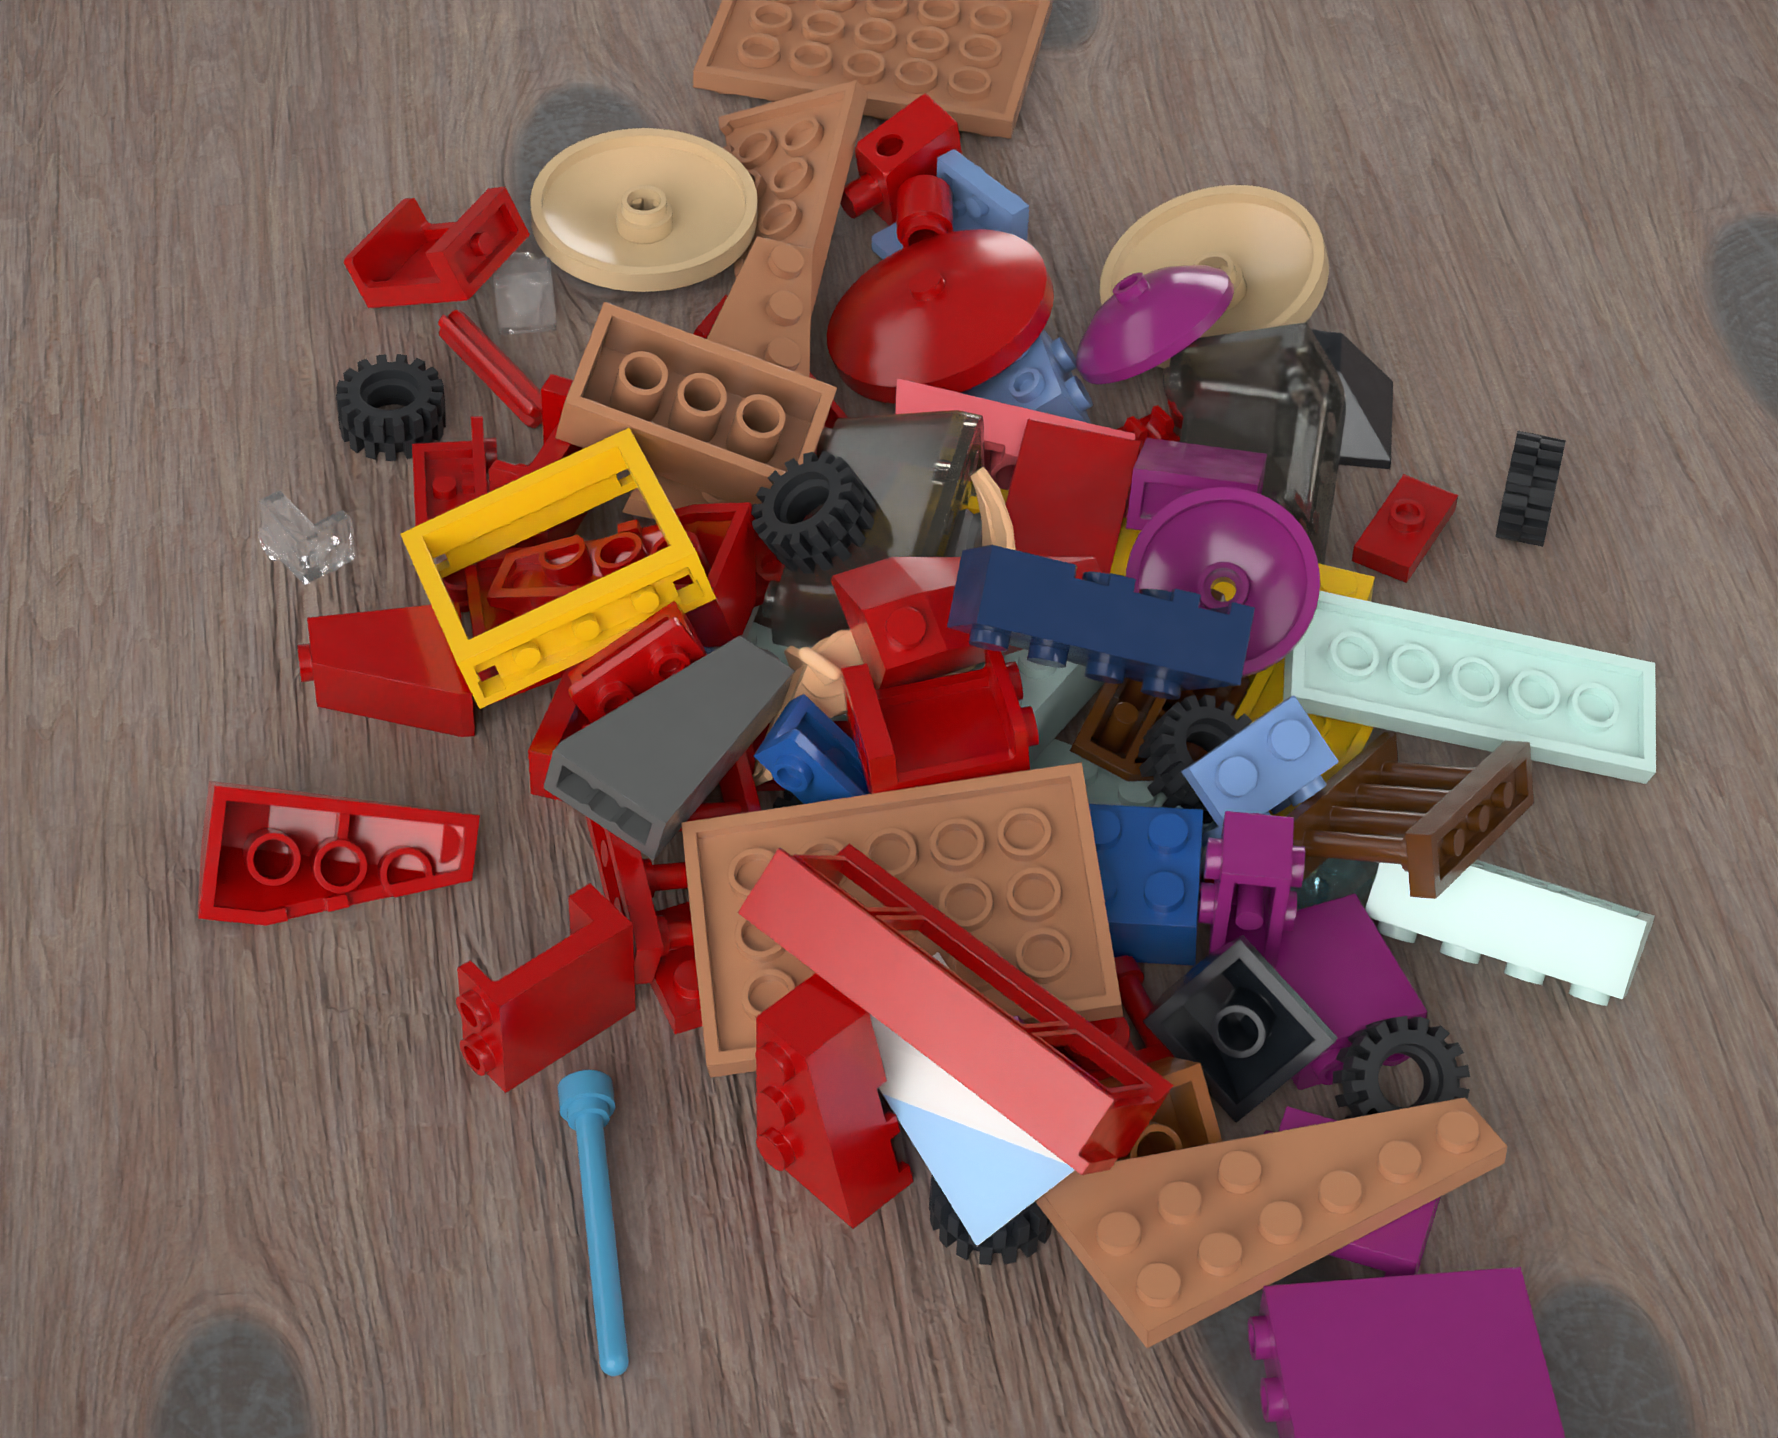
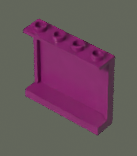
[1248,1267,1566,1438]

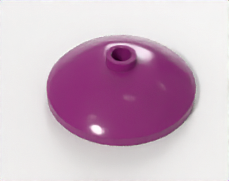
[1075,265,1234,384]
[1126,487,1320,677]

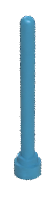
[557,1070,629,1376]

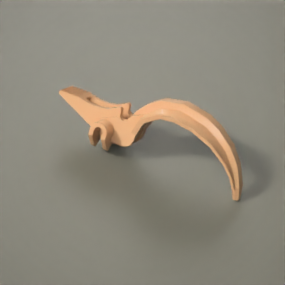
[752,467,1016,787]

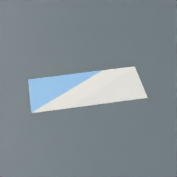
[870,952,1075,1246]

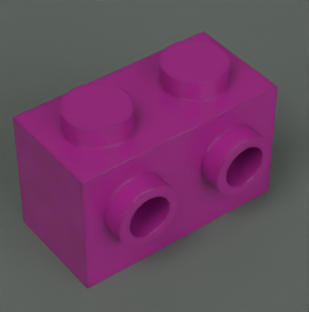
[1198,811,1305,969]

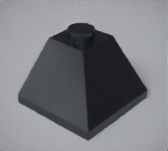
[1272,327,1393,469]
[1142,935,1338,1123]

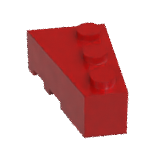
[755,973,914,1229]

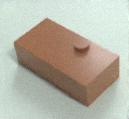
[555,302,837,505]

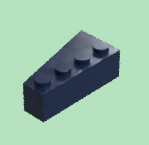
[947,545,1255,700]

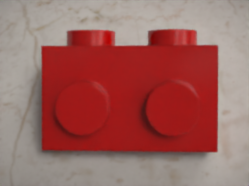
[412,416,498,527]
[567,600,707,723]

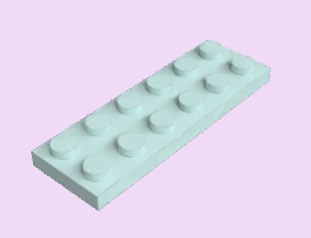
[1283,591,1656,784]

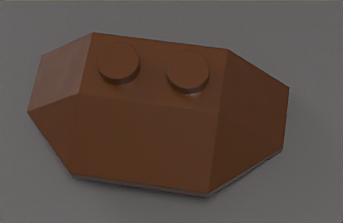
[1069,589,1250,782]

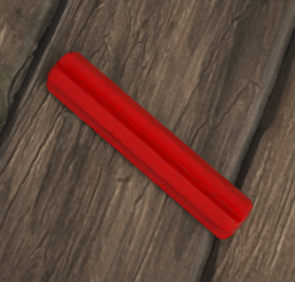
[438,309,542,428]

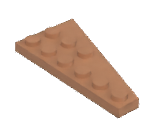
[718,80,868,316]
[622,236,813,520]
[1035,1097,1507,1348]

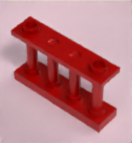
[582,724,761,985]

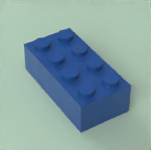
[1089,804,1203,966]

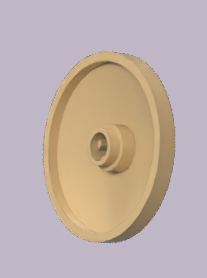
[530,128,758,292]
[1100,185,1329,372]

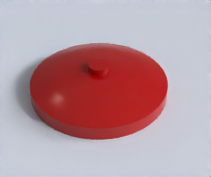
[827,229,1054,404]

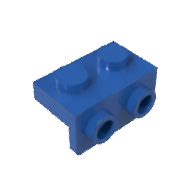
[754,694,870,804]

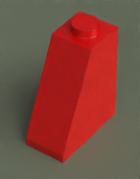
[297,601,475,737]

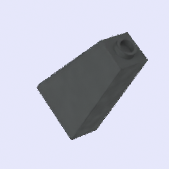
[543,636,795,860]

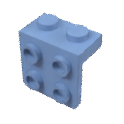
[871,149,1029,259]
[961,329,1093,423]
[1181,695,1339,848]

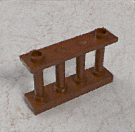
[1286,732,1534,899]

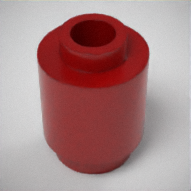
[896,175,953,248]

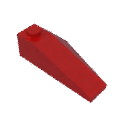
[486,502,756,647]
[831,557,1102,690]
[198,781,480,926]

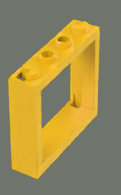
[400,428,716,709]

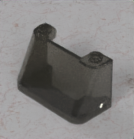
[1163,322,1346,565]
[762,410,984,649]

